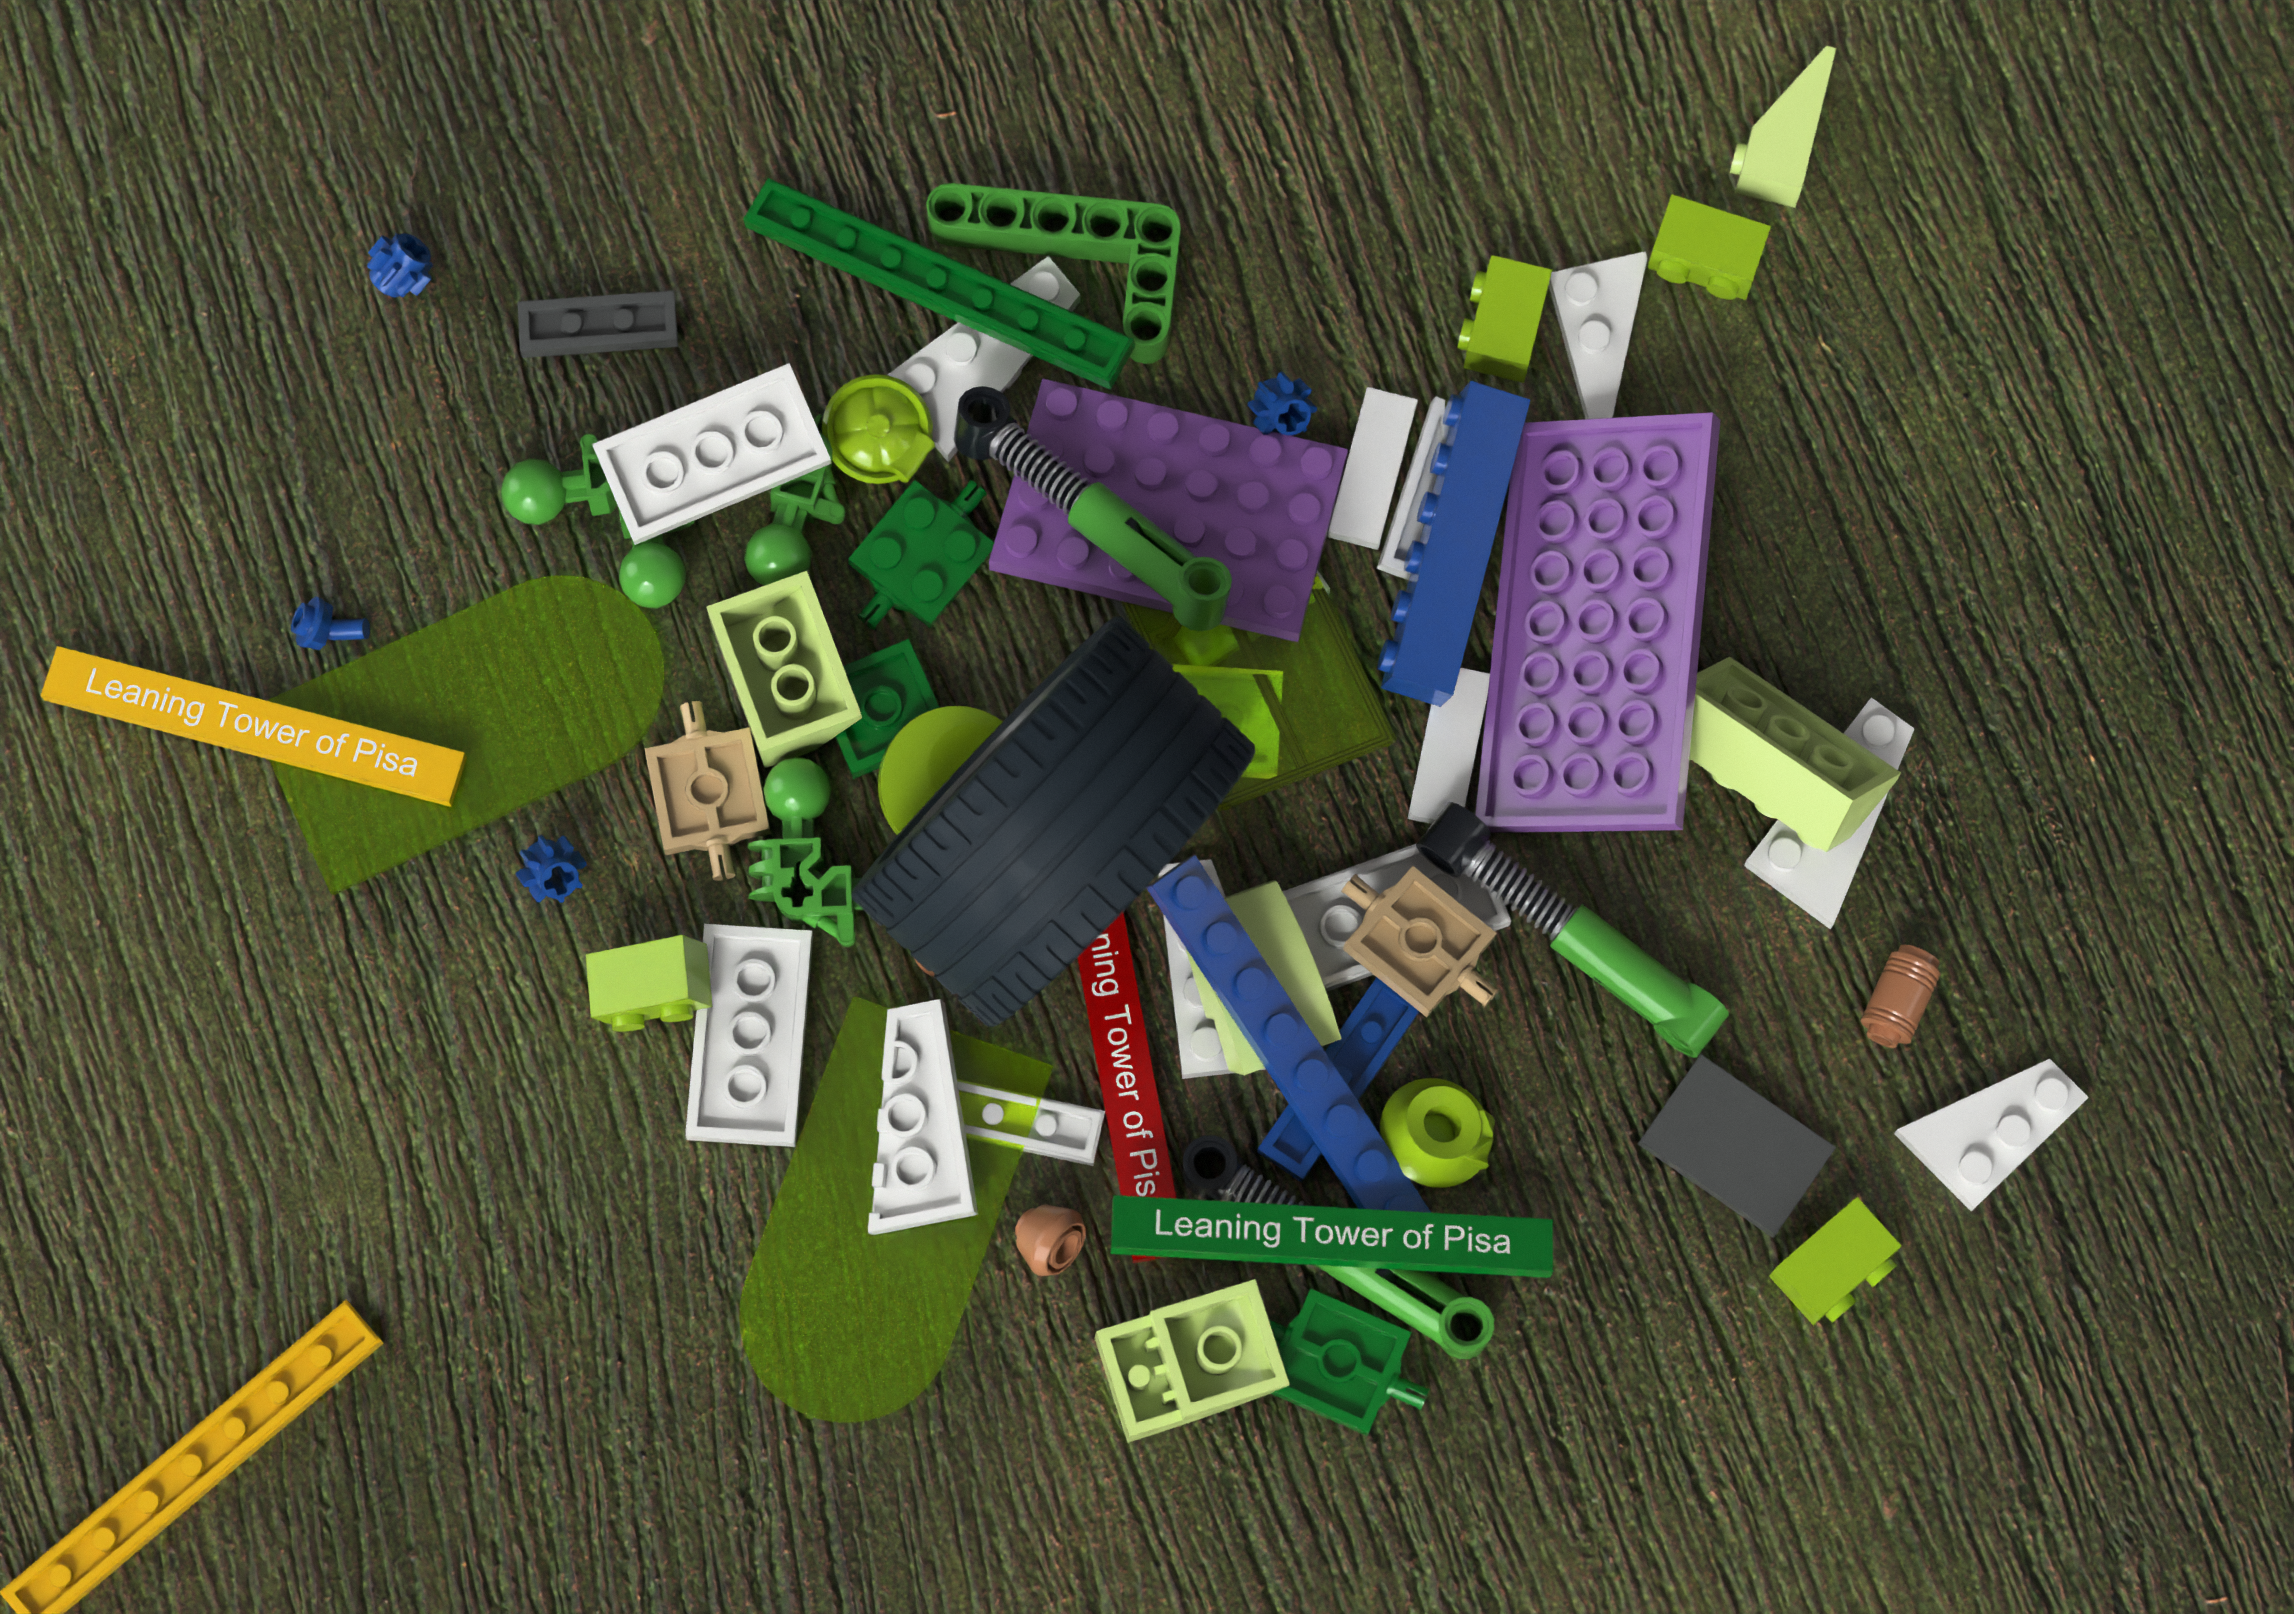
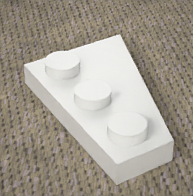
[1894,1059,2089,1211]

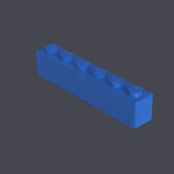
[1377,381,1530,707]

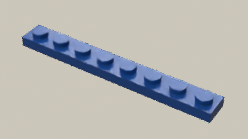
[1146,855,1431,1213]

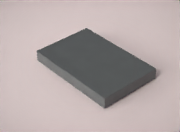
[1638,1054,1836,1238]

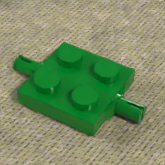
[848,480,994,630]
[1269,1288,1430,1436]

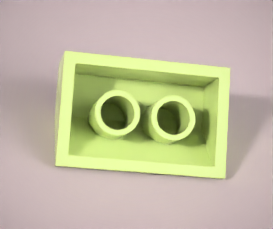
[706,571,862,768]

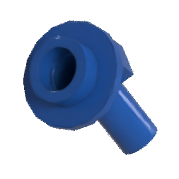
[291,596,370,650]

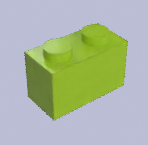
[1648,194,1771,300]
[1457,255,1552,383]
[585,935,713,1032]
[1769,1197,1902,1326]

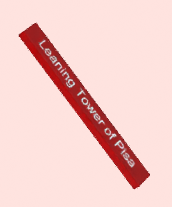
[1077,912,1177,1263]

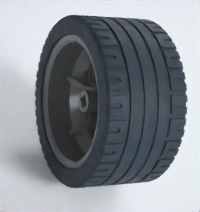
[851,616,1256,1027]

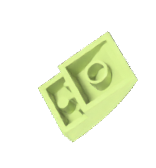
[1185,880,1342,1075]
[1095,1279,1289,1443]

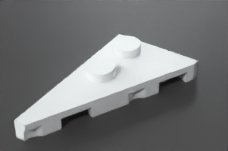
[1549,251,1647,419]
[1377,396,1450,580]

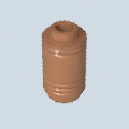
[1861,945,1941,1048]

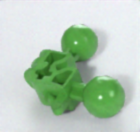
[744,414,845,586]
[501,434,695,609]
[748,757,863,947]

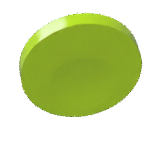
[878,706,1003,835]

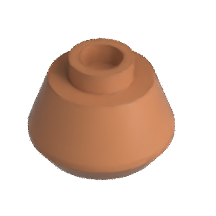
[1015,1204,1086,1276]

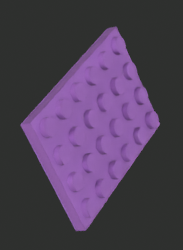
[989,379,1348,642]

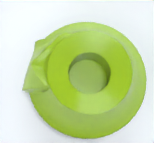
[822,374,935,484]
[1380,1078,1495,1188]

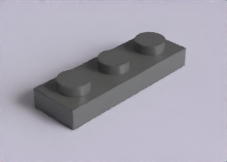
[518,290,679,358]

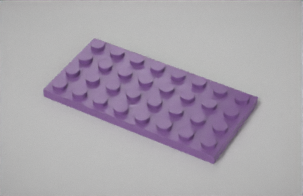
[1475,412,1720,833]

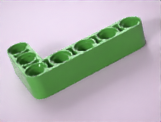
[926,183,1181,364]

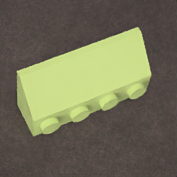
[1689,657,1901,852]

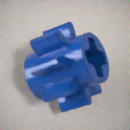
[367,233,433,298]
[1247,372,1317,436]
[516,835,587,903]

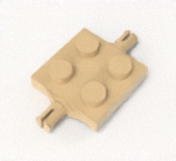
[644,701,771,881]
[1341,866,1499,1017]

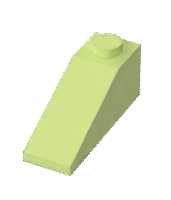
[1730,46,1836,208]

